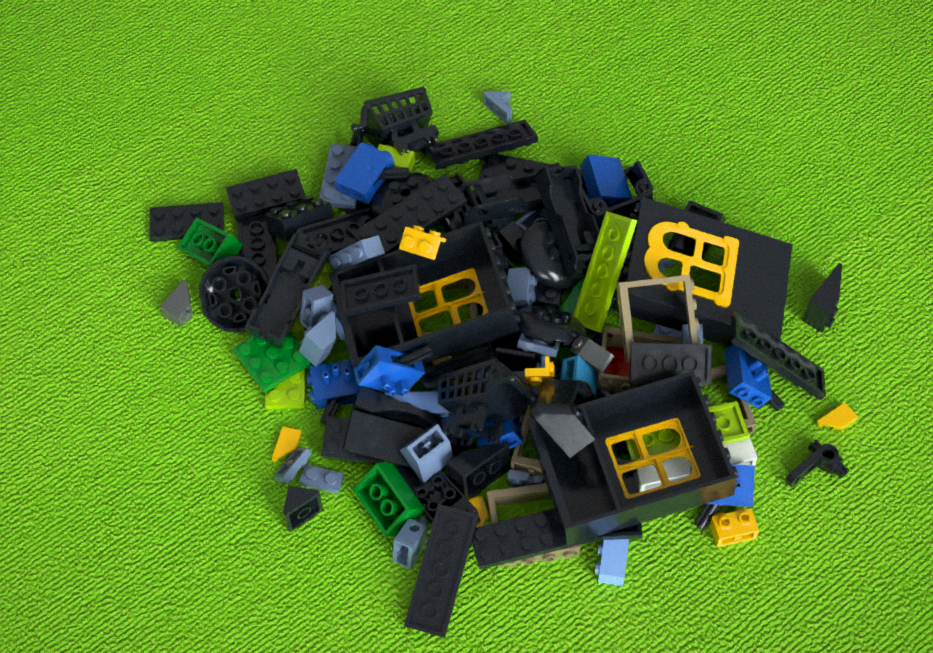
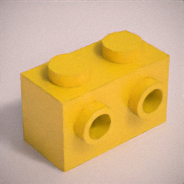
[710,508,759,547]

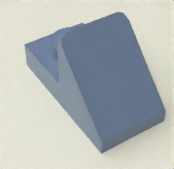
[483,91,512,124]

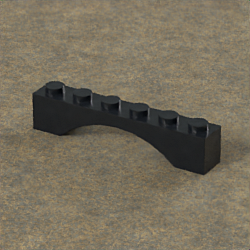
[351,386,469,456]

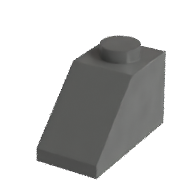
[160,280,193,327]
[569,335,614,372]

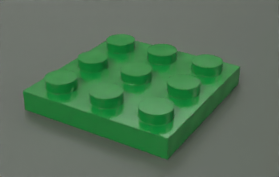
[232,331,312,393]

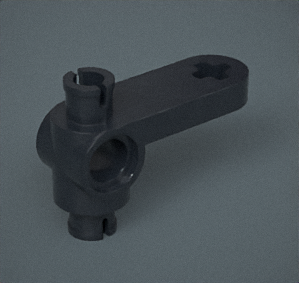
[785,439,850,487]

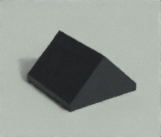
[283,486,323,533]

